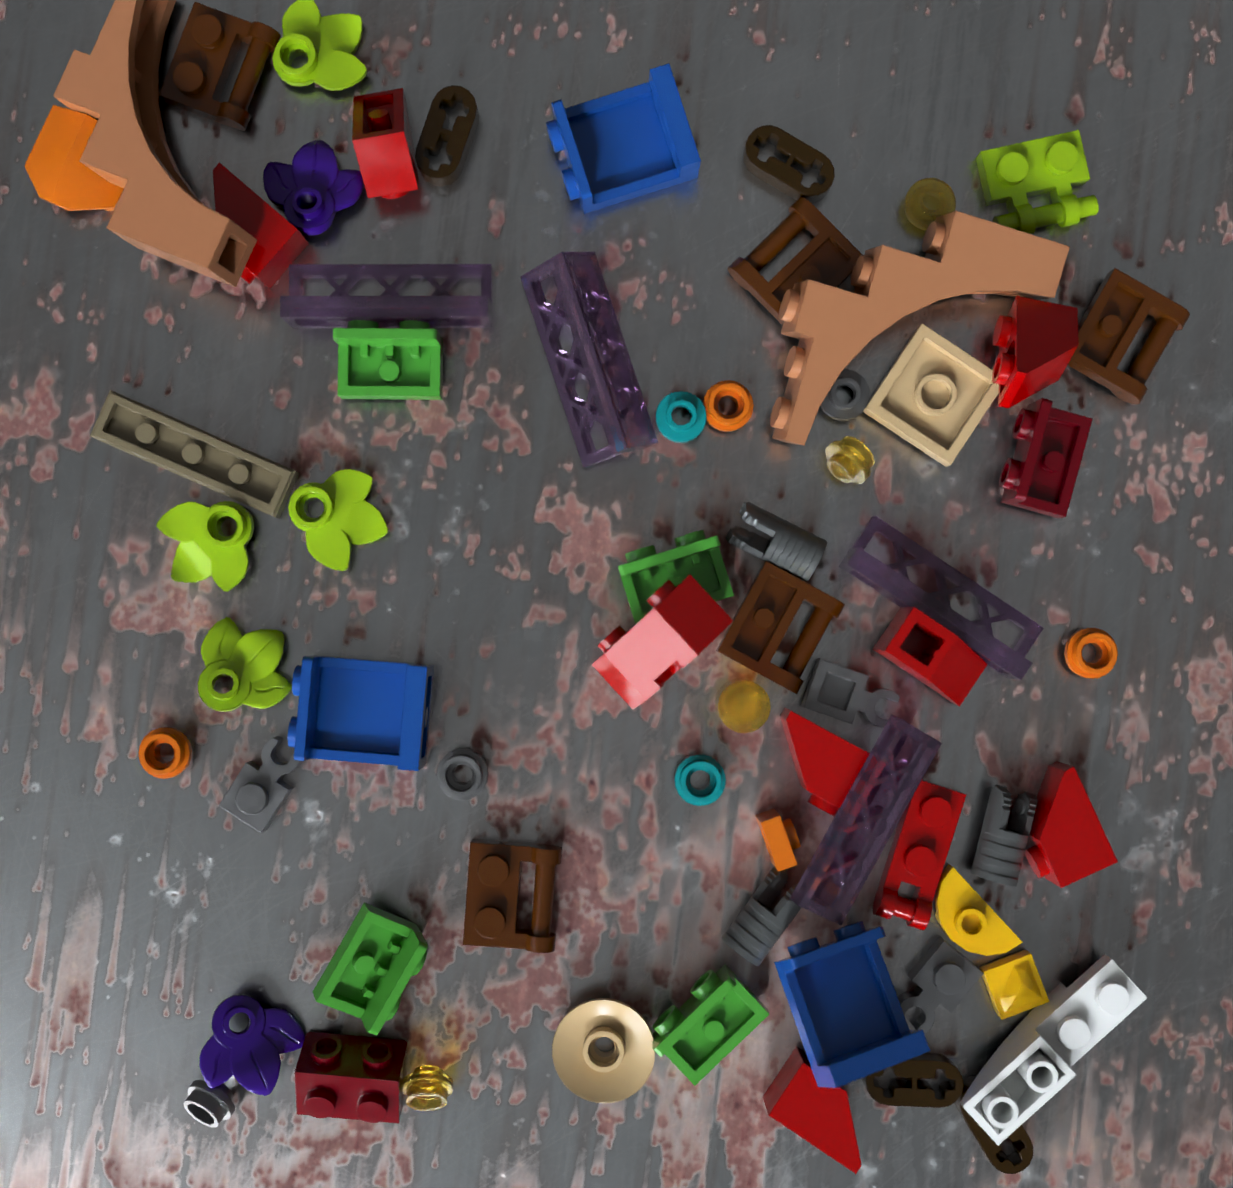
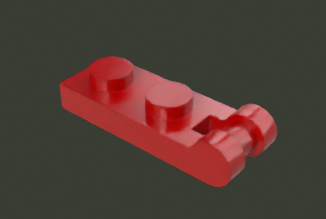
[872,777,966,931]

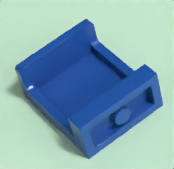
[546,63,701,214]
[287,655,434,771]
[774,921,930,1088]

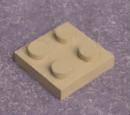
[863,324,999,467]

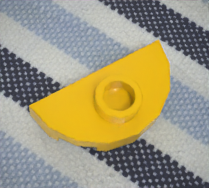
[934,864,1023,956]

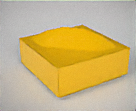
[979,949,1050,1020]

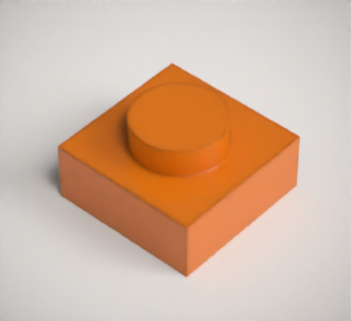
[755,808,801,872]

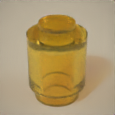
[714,678,771,733]

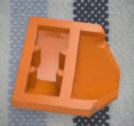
[24,105,124,211]

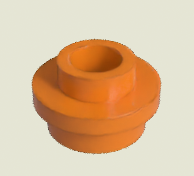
[703,380,753,432]
[1064,628,1118,679]
[139,727,192,779]

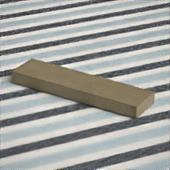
[90,390,300,519]

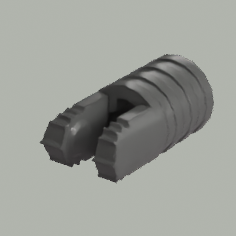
[725,502,827,582]
[971,785,1038,886]
[722,866,811,967]

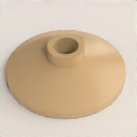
[552,998,655,1104]

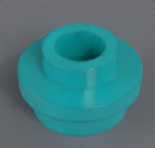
[656,391,707,443]
[674,754,726,806]

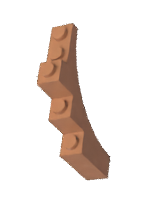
[53,0,257,288]
[770,211,1070,446]

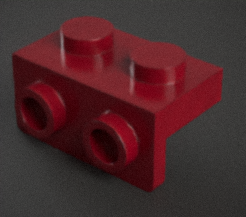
[999,398,1093,519]
[294,1032,407,1124]

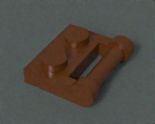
[159,1,281,131]
[728,197,863,325]
[1068,268,1190,405]
[716,561,845,694]
[463,839,562,953]

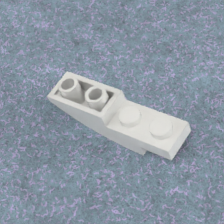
[960,954,1147,1145]

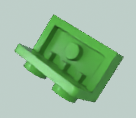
[333,320,443,400]
[618,530,734,624]
[313,902,428,1035]
[652,964,769,1086]

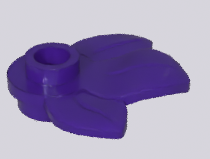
[263,140,364,235]
[199,995,305,1096]

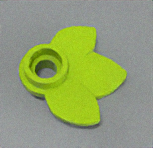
[273,0,367,91]
[288,469,389,571]
[156,501,254,592]
[198,617,292,712]

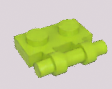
[975,130,1099,234]

